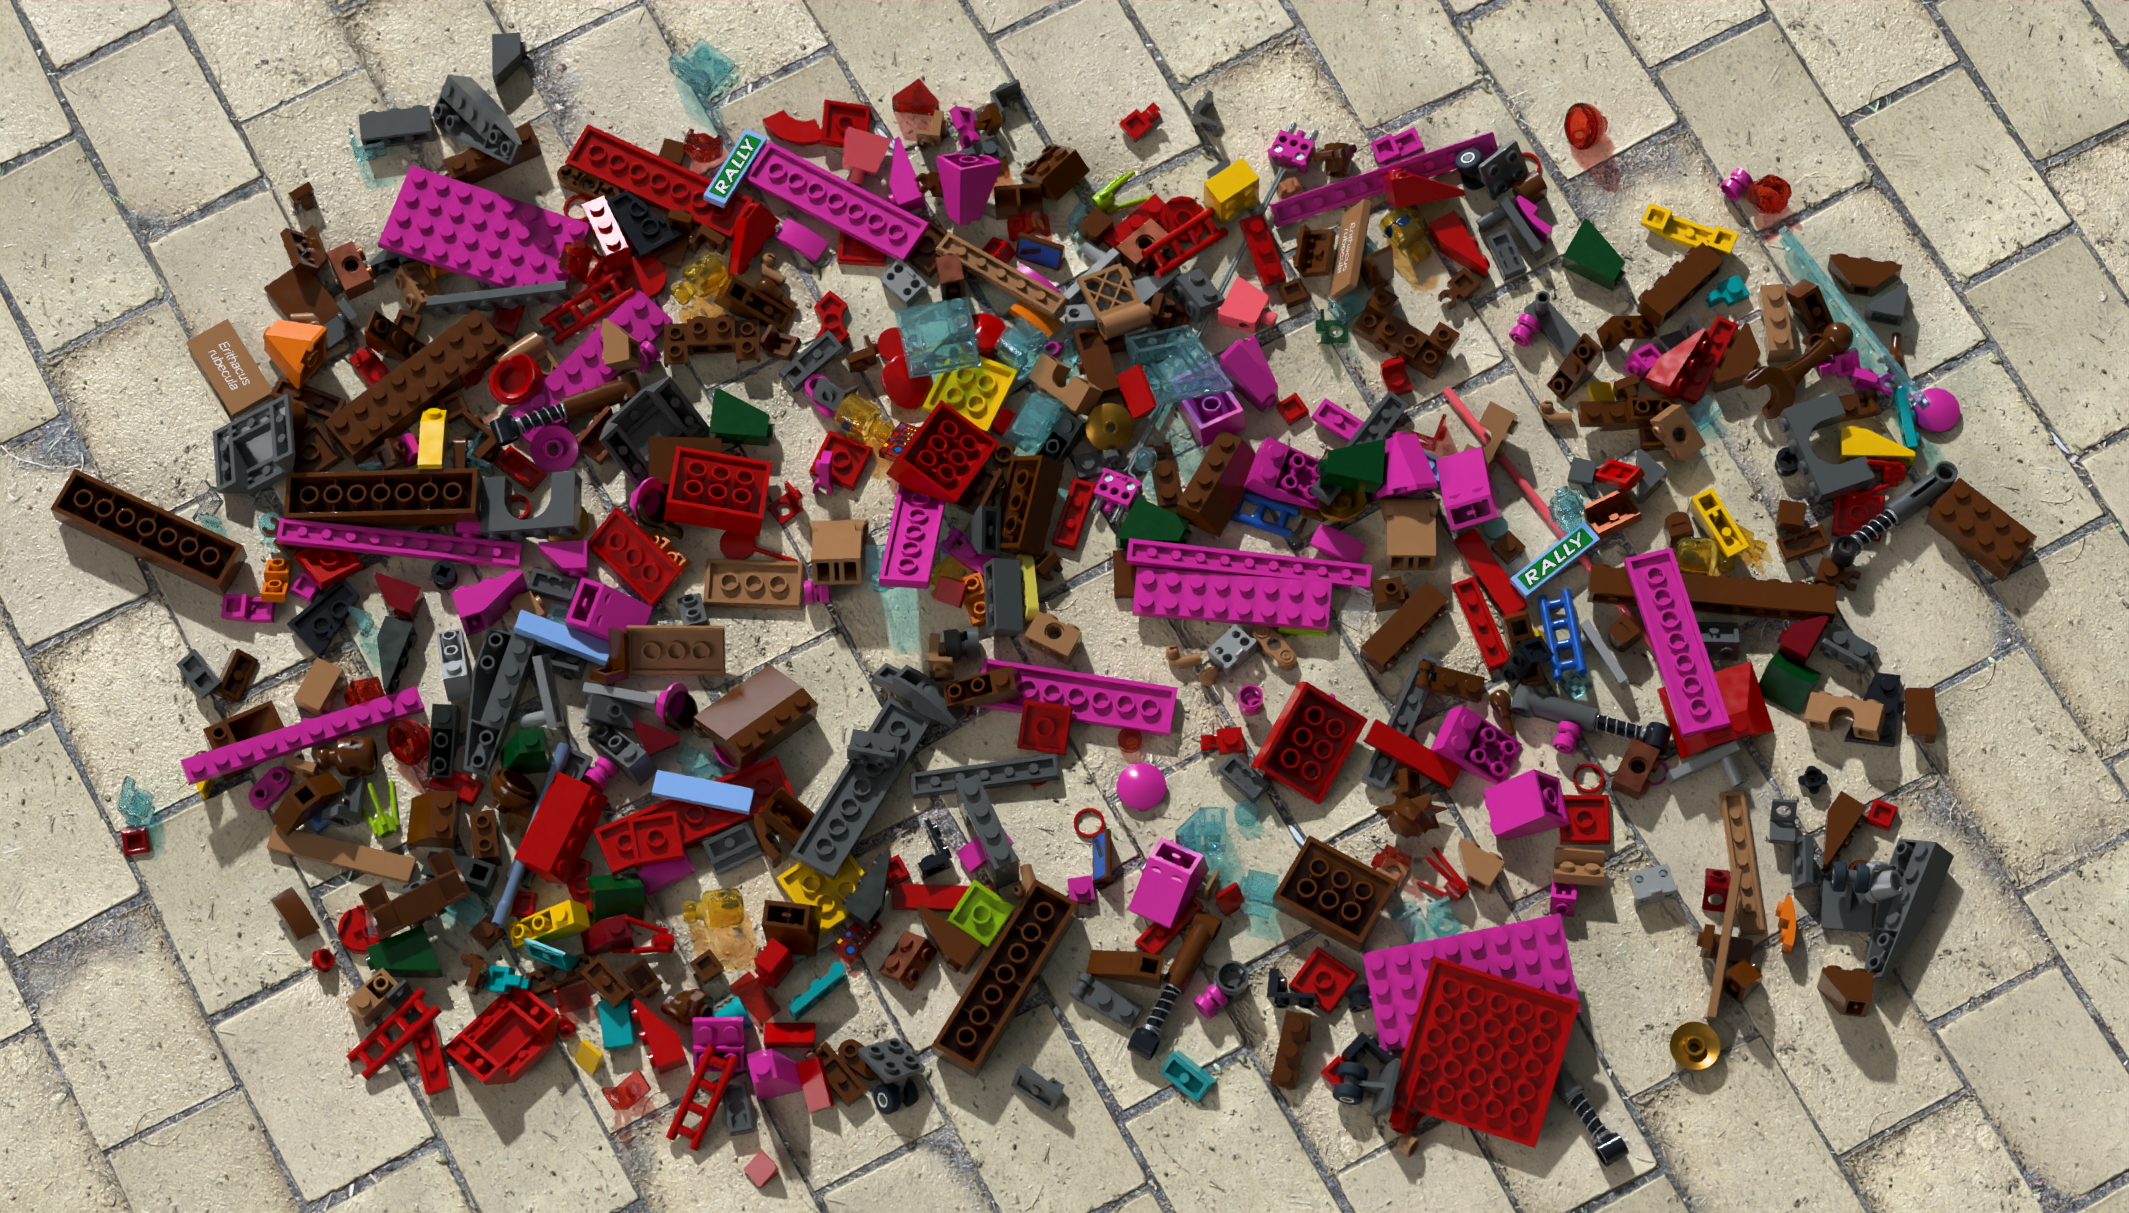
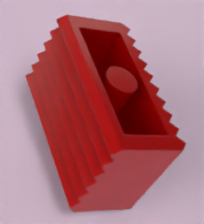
[754,938,794,989]

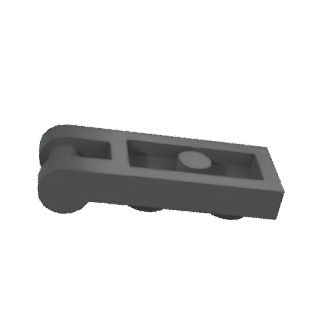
[779,330,845,392]
[1070,973,1143,1030]

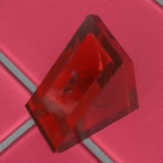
[892,79,940,116]

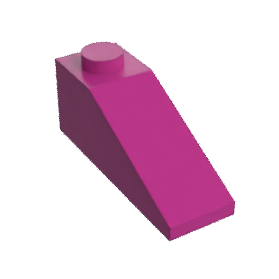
[888,137,926,212]

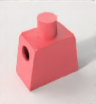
[842,127,891,187]
[1218,277,1278,333]

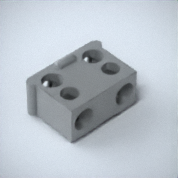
[880,258,929,309]
[1065,303,1105,334]
[1207,624,1257,676]
[1628,864,1678,907]

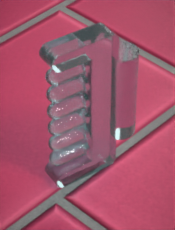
[677,743,728,780]

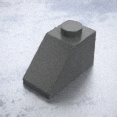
[492,33,527,87]

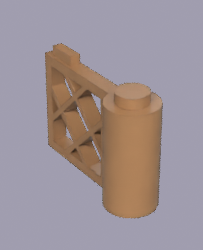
[1077,263,1153,340]
[494,331,559,377]

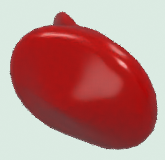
[958,313,1007,361]
[488,354,543,406]
[881,355,934,409]

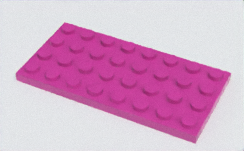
[378,165,590,307]
[1362,913,1581,1052]

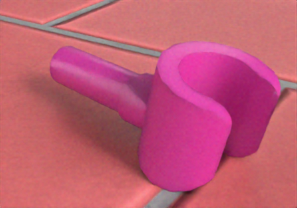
[1045,337,1075,358]

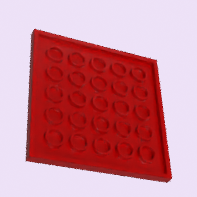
[1394,956,1580,1148]

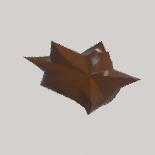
[1375,793,1449,838]

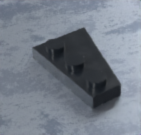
[607,190,683,260]
[287,579,360,659]
[1844,672,1901,747]

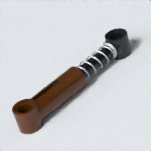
[489,372,642,447]
[1127,910,1223,1061]

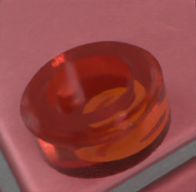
[1117,728,1142,753]

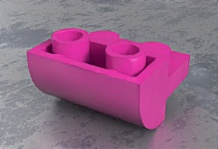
[692,1017,746,1072]

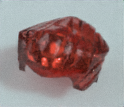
[682,129,724,163]
[1747,175,1792,214]

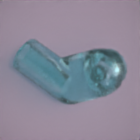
[1060,337,1079,372]

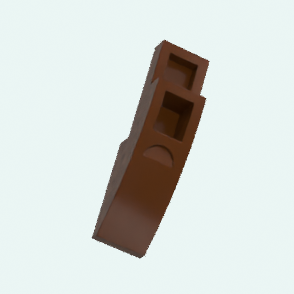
[1577,397,1675,431]

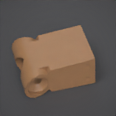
[1380,498,1441,571]
[808,519,869,585]

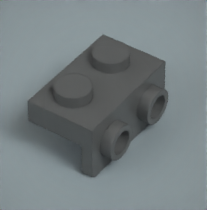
[1172,268,1225,323]

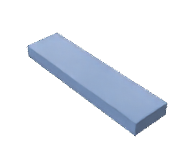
[513,609,609,666]
[652,770,754,815]

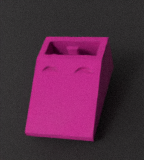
[1244,437,1320,509]
[1436,446,1503,531]
[451,569,527,636]
[565,578,653,642]
[1430,706,1522,785]
[1129,837,1209,929]

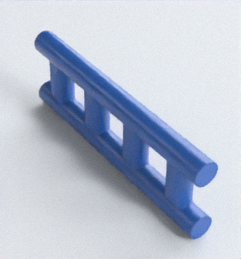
[1231,492,1300,538]
[1537,589,1587,681]

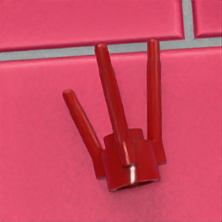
[1853,460,1906,500]
[1417,847,1470,903]
[612,916,675,954]
[1389,1072,1424,1135]

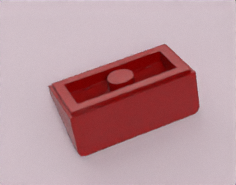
[1117,364,1157,419]
[763,1023,816,1048]

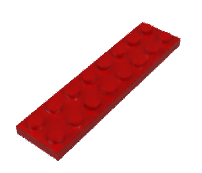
[565,124,754,241]
[593,755,795,876]

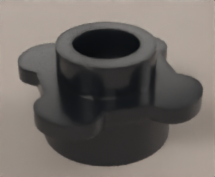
[1798,766,1828,794]

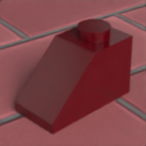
[375,572,425,622]
[1777,615,1829,665]
[580,914,634,957]

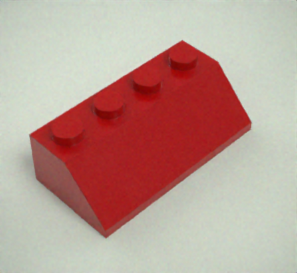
[514,772,608,885]

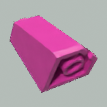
[936,152,1001,225]
[1220,335,1278,413]
[1372,431,1438,500]
[747,1047,803,1101]

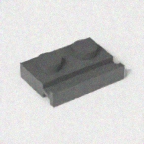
[702,822,763,876]

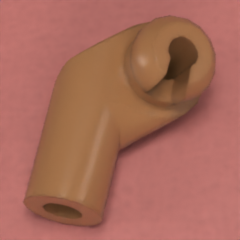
[760,253,786,287]
[291,313,323,326]
[1539,400,1572,425]
[1166,645,1202,669]
[1012,864,1035,899]

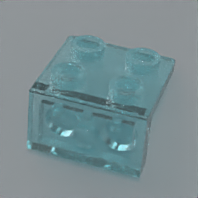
[668,38,736,98]

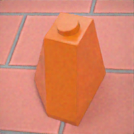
[263,320,327,390]

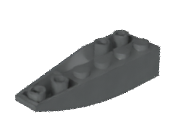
[432,74,522,165]
[463,627,539,778]
[1864,839,1954,979]

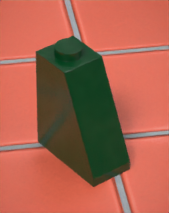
[1561,219,1626,291]
[709,388,775,446]
[1317,440,1386,494]
[1116,497,1192,549]
[500,728,551,775]
[365,925,443,978]

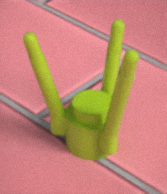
[1091,170,1152,215]
[362,780,400,838]

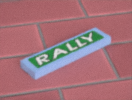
[703,129,767,209]
[1510,522,1600,599]

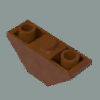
[1827,253,1902,297]
[364,310,426,362]
[1711,322,1761,393]
[1547,333,1603,401]
[271,772,346,837]

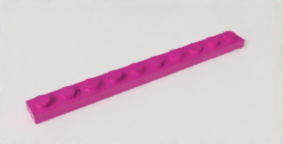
[1269,131,1498,227]
[276,518,522,569]
[1126,538,1372,591]
[181,687,424,785]

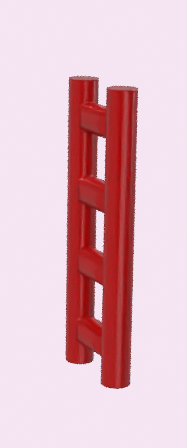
[1141,207,1228,279]
[539,268,636,346]
[346,987,442,1081]
[666,1044,740,1151]

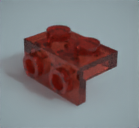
[558,240,604,285]

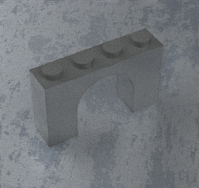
[1778,392,1875,504]
[480,471,582,541]
[955,774,1020,890]

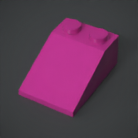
[1169,362,1246,448]

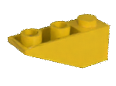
[509,899,590,948]

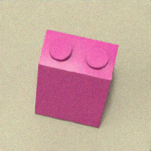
[1484,769,1570,840]

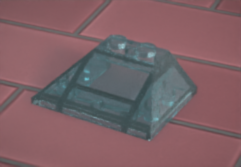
[894,297,981,378]
[1125,325,1234,405]

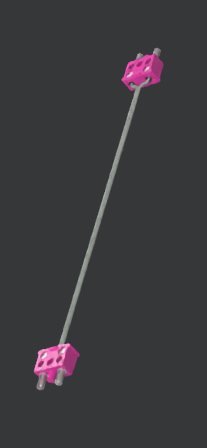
[1090,121,1319,523]

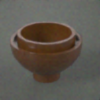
[491,769,538,814]

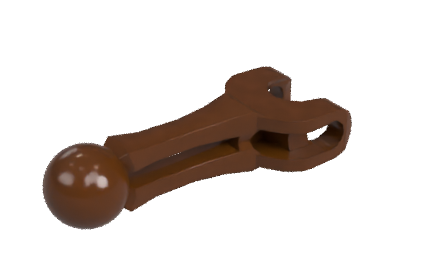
[1742,322,1854,419]

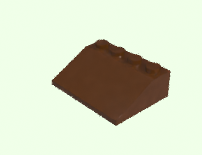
[693,664,818,771]
[1272,835,1397,953]

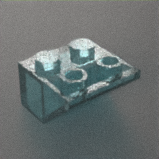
[1002,393,1064,452]
[1175,807,1226,855]

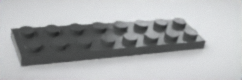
[790,697,932,880]

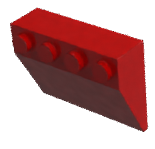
[886,400,999,504]
[664,446,772,536]
[1250,681,1368,805]

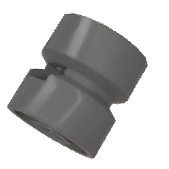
[943,626,981,661]
[1216,960,1249,1003]

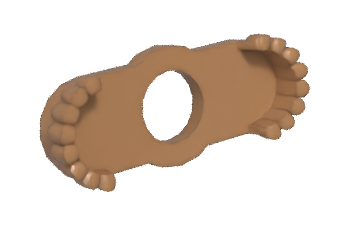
[1249,625,1297,671]

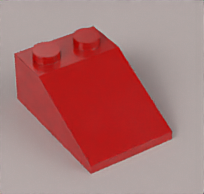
[1382,168,1465,208]

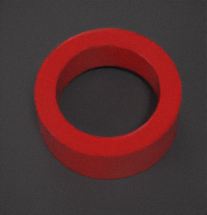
[512,494,531,520]

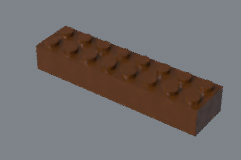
[324,308,507,467]
[284,468,483,527]
[51,469,248,596]
[932,879,1079,1078]

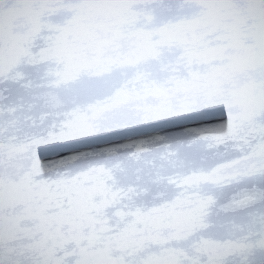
[491,742,572,928]

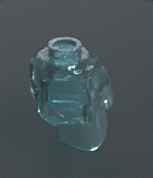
[1548,485,1585,533]
[117,776,155,827]

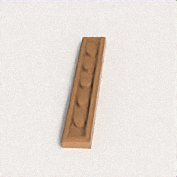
[935,232,1068,320]
[1719,790,1766,936]
[267,825,417,884]
[1706,868,1743,1021]

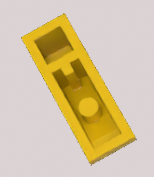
[417,408,449,469]
[1839,426,1915,466]
[1689,487,1750,559]

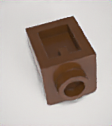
[689,223,728,255]

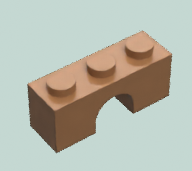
[1758,284,1794,363]
[1028,353,1103,416]
[1463,401,1519,476]
[1804,691,1886,741]

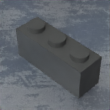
[359,105,434,150]
[983,558,1025,637]

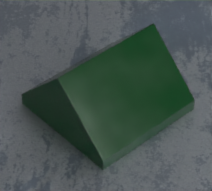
[1759,651,1822,715]
[587,873,644,924]

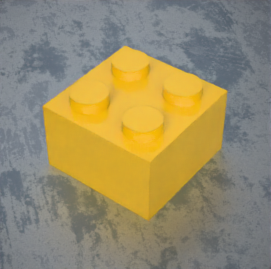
[1204,157,1259,224]

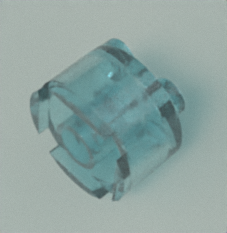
[994,316,1050,372]

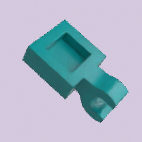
[1705,275,1750,308]
[485,965,531,994]

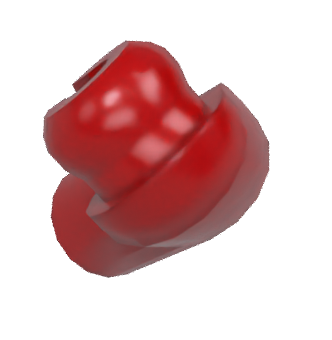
[557,1015,576,1038]

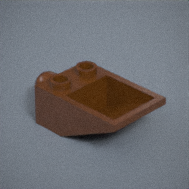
[194,700,285,781]

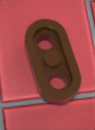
[838,1039,879,1081]

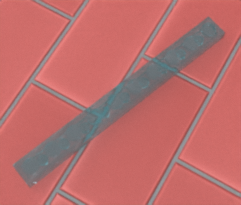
[1778,225,1930,411]

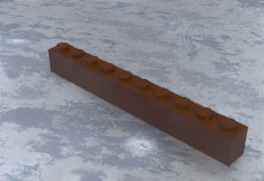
[1587,564,1837,623]

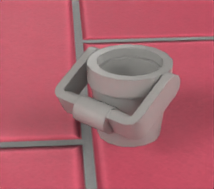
[1864,861,1903,904]

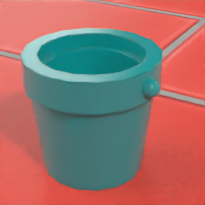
[714,996,754,1028]

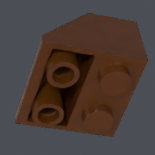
[1020,144,1090,201]
[762,900,823,957]
[1817,965,1873,1017]

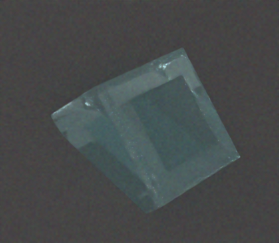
[348,606,375,638]

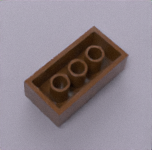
[1925,477,2037,582]

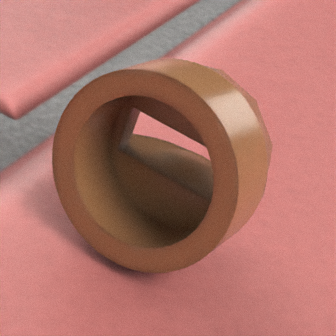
[1197,666,1219,687]
[1398,1134,1420,1157]

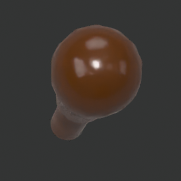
[755,278,798,312]
[1884,332,1905,375]
[1489,689,1516,736]

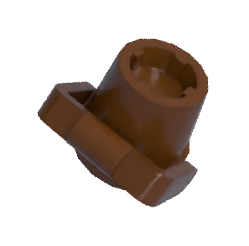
[1312,142,1357,178]

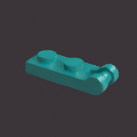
[1894,385,1921,454]
[788,961,847,1021]

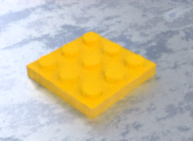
[923,345,1019,435]
[777,854,864,938]

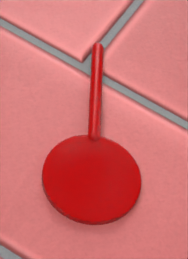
[877,327,948,361]
[720,531,798,562]

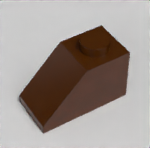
[1786,279,1834,334]
[1722,959,1763,1005]

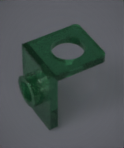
[1315,309,1348,344]

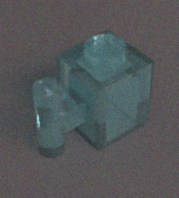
[1240,869,1278,919]

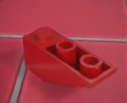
[727,202,780,276]
[1428,210,1490,279]
[1645,328,1712,399]
[631,999,688,1075]

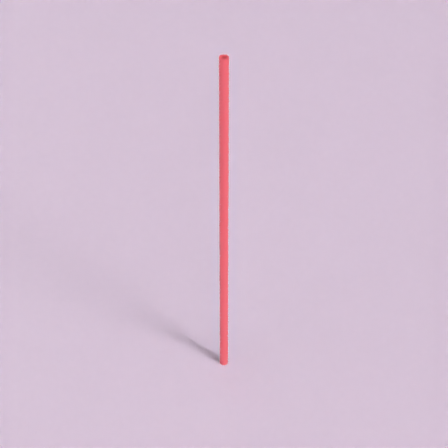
[1442,387,1653,651]

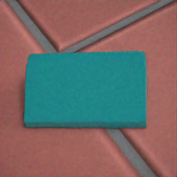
[524,938,579,972]
[598,997,635,1051]
[1159,1050,1217,1103]

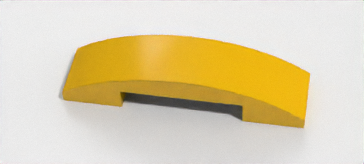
[1641,203,1739,255]

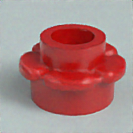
[311,948,335,973]

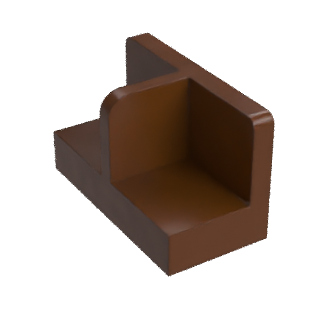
[994,183,1044,220]
[1904,688,1937,743]
[580,956,635,1009]

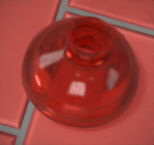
[1564,102,1608,150]
[387,717,430,766]

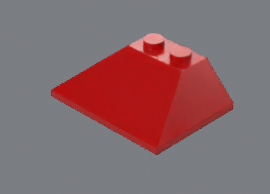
[1657,661,1774,760]
[443,987,560,1085]

